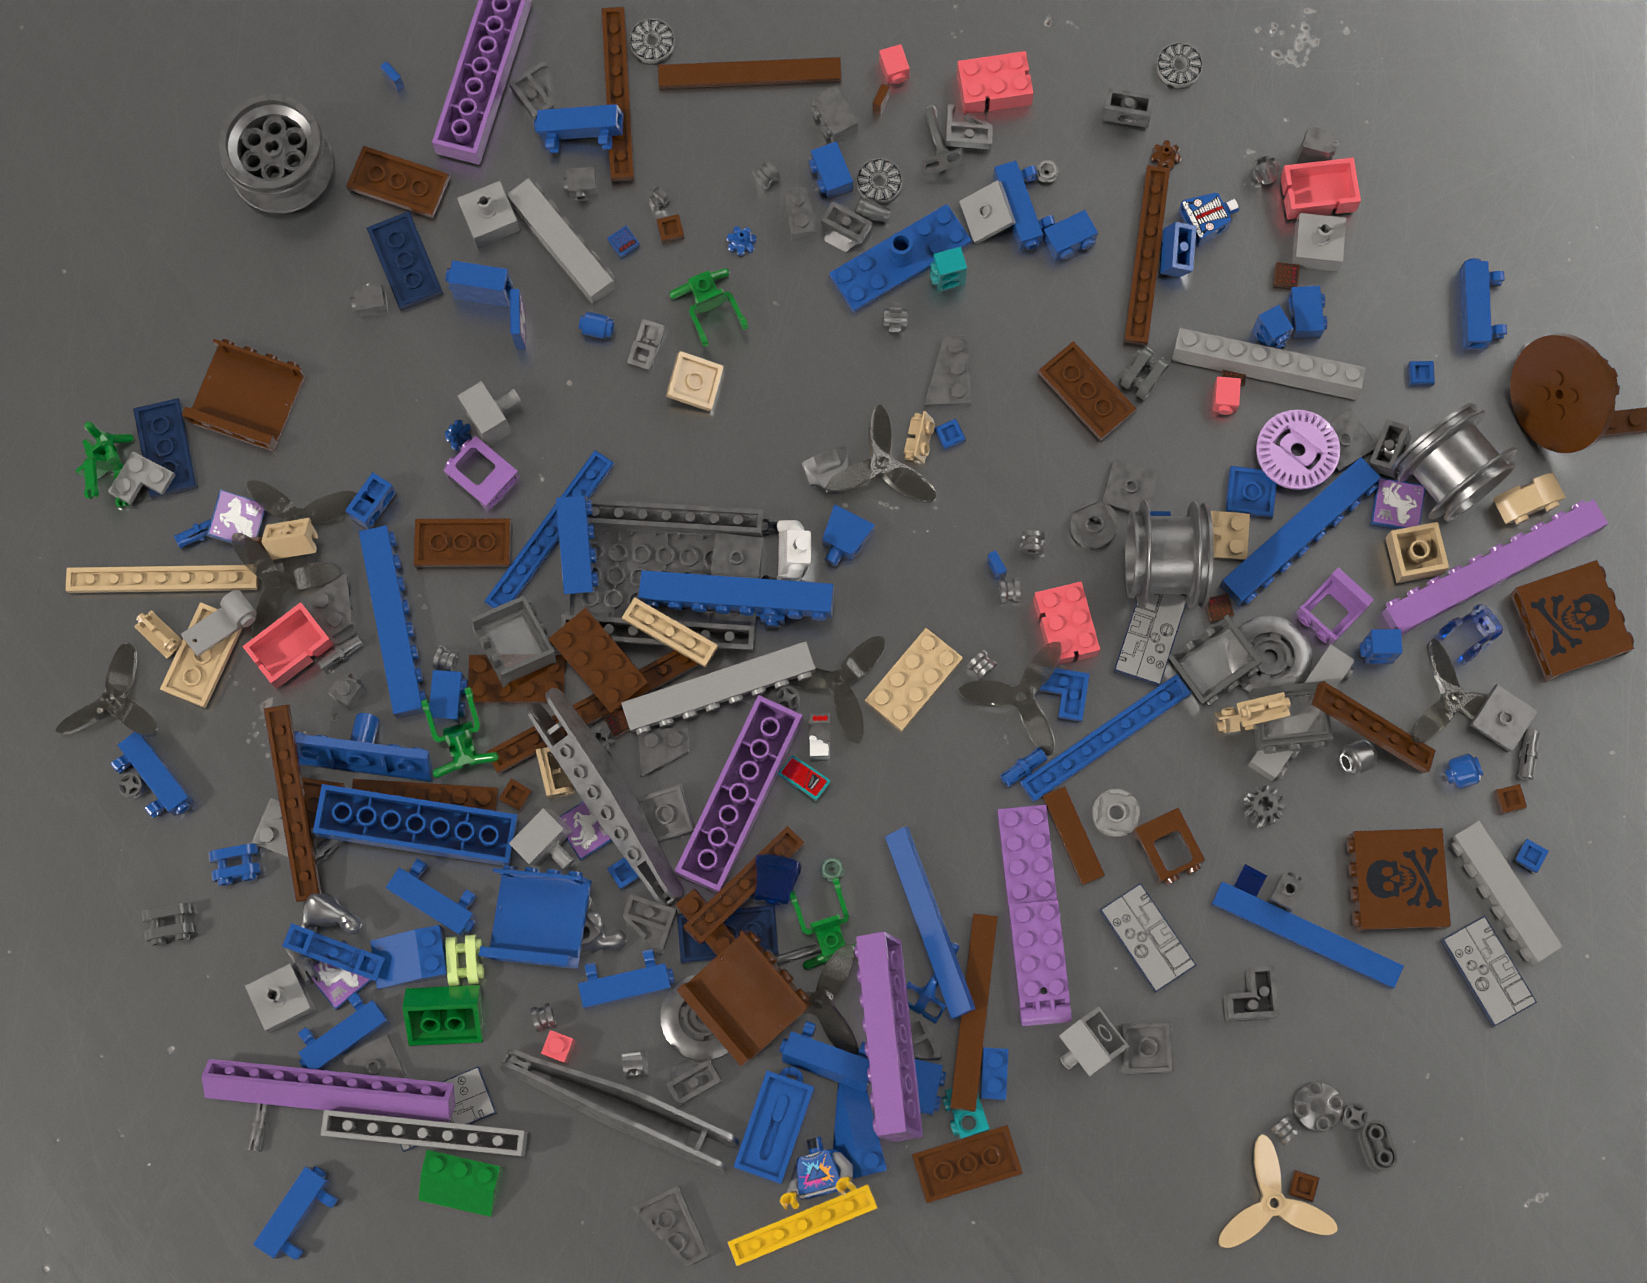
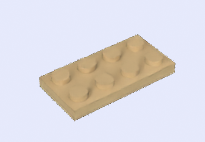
[160,602,243,709]
[865,628,963,732]

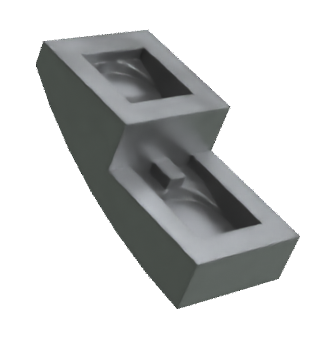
[627,319,666,370]

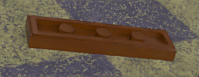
[1042,786,1105,886]

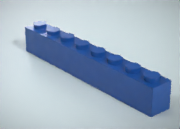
[1219,457,1381,606]
[359,525,427,719]
[638,570,835,621]

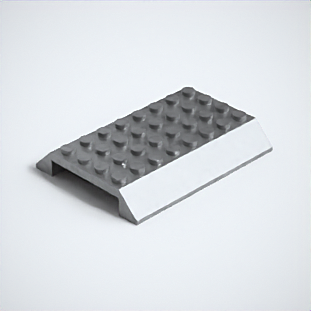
[561,499,763,650]

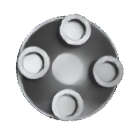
[1293,1081,1344,1132]

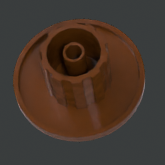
[1510,333,1620,453]

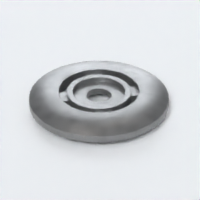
[1227,615,1312,693]
[660,974,728,1060]

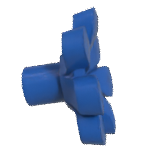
[726,226,757,256]
[445,419,472,450]

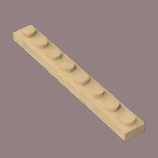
[66,565,259,593]

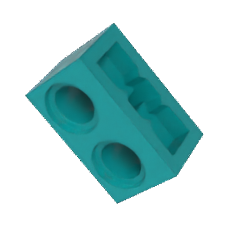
[929,247,967,292]
[942,1088,989,1139]

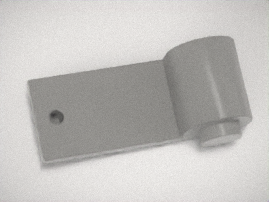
[181,590,257,657]

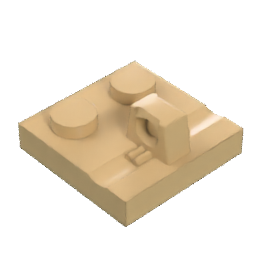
[666,351,724,411]
[1210,510,1250,562]

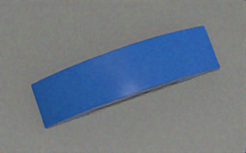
[282,923,385,981]

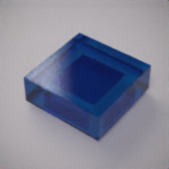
[1234,864,1267,897]

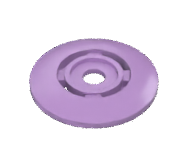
[1256,410,1340,490]

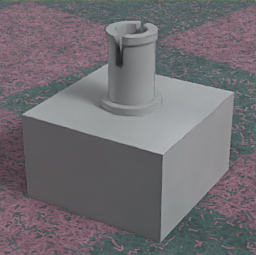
[457,181,520,248]
[1292,213,1347,272]
[457,381,521,447]
[509,808,575,870]
[245,964,316,1033]
[1059,1006,1129,1076]

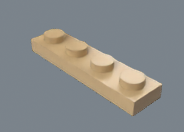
[622,597,718,668]

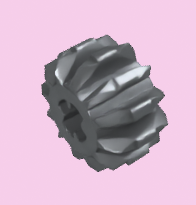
[1243,785,1286,827]

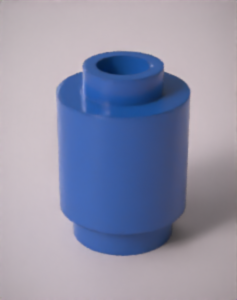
[579,312,615,339]

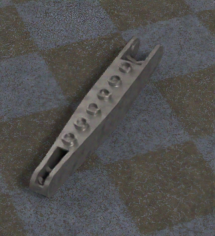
[527,688,683,906]
[500,1049,739,1174]

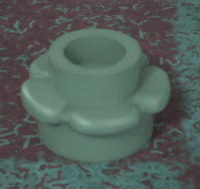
[820,858,844,882]

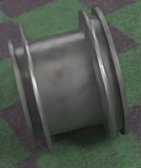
[218,93,333,213]
[1391,402,1517,521]
[1125,500,1214,610]

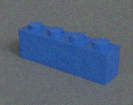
[556,495,599,594]

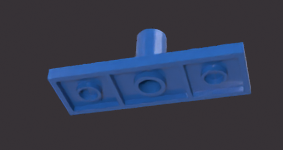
[829,204,972,313]
[294,713,433,782]

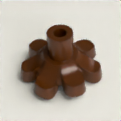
[1151,140,1181,170]

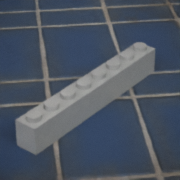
[1171,328,1366,400]
[621,641,816,735]
[321,1110,528,1157]

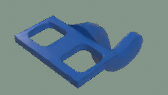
[906,942,959,1024]

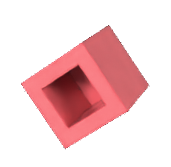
[879,44,910,84]
[1212,376,1241,415]
[541,1030,576,1064]

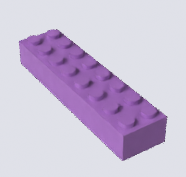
[432,0,533,165]
[675,695,803,893]
[854,931,923,1142]

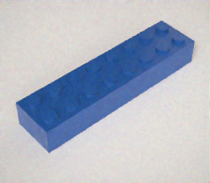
[313,784,518,866]

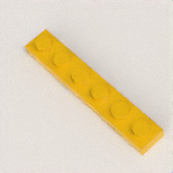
[728,1184,877,1266]

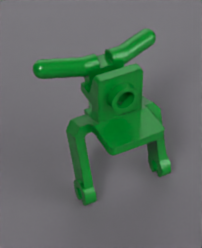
[669,268,749,347]
[75,421,134,508]
[421,687,499,778]
[789,877,857,970]

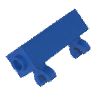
[534,104,623,154]
[993,160,1055,250]
[1460,258,1507,349]
[110,730,194,818]
[386,858,477,937]
[578,949,675,1010]
[298,992,390,1070]
[779,1021,870,1092]
[253,1166,338,1260]

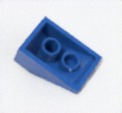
[370,925,447,990]

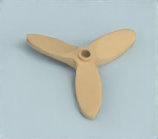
[1218,1134,1338,1248]

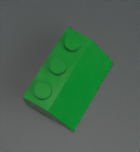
[402,985,483,1046]
[418,1150,504,1217]

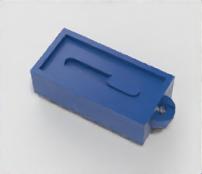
[734,1067,815,1184]

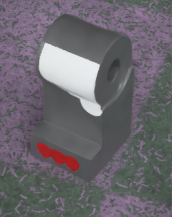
[808,713,830,760]
[622,1050,649,1079]

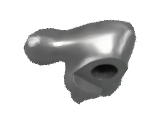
[300,893,362,935]
[580,896,627,953]

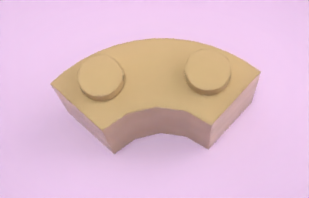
[1493,473,1566,525]

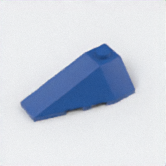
[833,1083,887,1179]

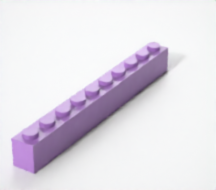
[1382,499,1609,635]
[201,1059,455,1123]

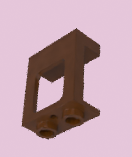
[1132,807,1205,885]

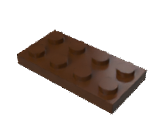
[346,145,450,218]
[1038,341,1136,441]
[414,518,511,567]
[548,607,648,713]
[467,655,566,704]
[912,1125,1023,1203]

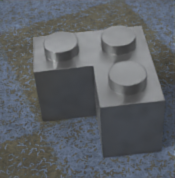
[1223,965,1279,1021]

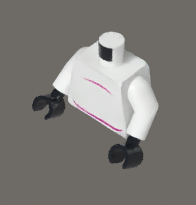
[761,519,811,581]

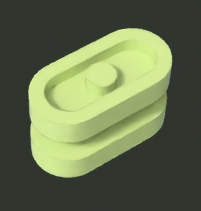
[445,934,484,986]

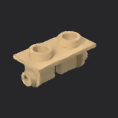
[903,411,935,464]
[134,610,182,659]
[1236,692,1291,727]
[1215,707,1267,733]

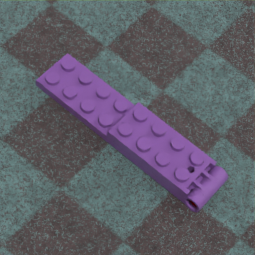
[997,805,1072,1027]

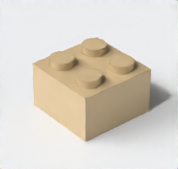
[1385,522,1449,583]

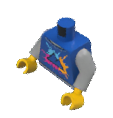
[780,1137,856,1210]

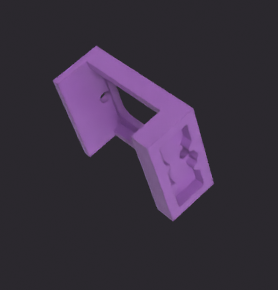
[444,435,520,512]
[1296,567,1374,645]

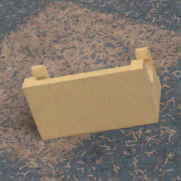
[261,518,318,560]
[536,747,575,800]

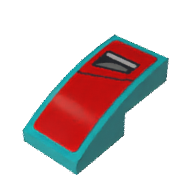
[778,755,831,802]

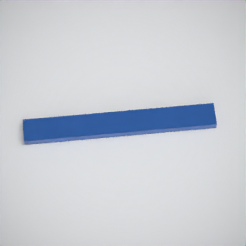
[484,450,615,609]
[1020,674,1191,803]
[885,827,976,1019]
[1211,881,1404,989]

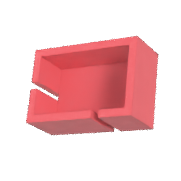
[957,51,1033,115]
[1280,158,1361,219]
[1033,581,1100,667]
[242,602,334,689]

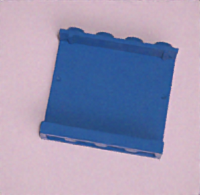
[479,865,592,969]

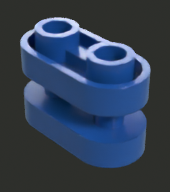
[209,844,261,886]

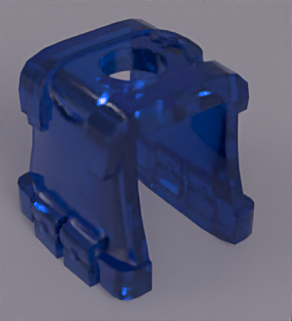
[1439,604,1503,664]
[755,854,802,907]

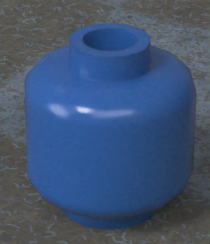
[1445,753,1484,789]

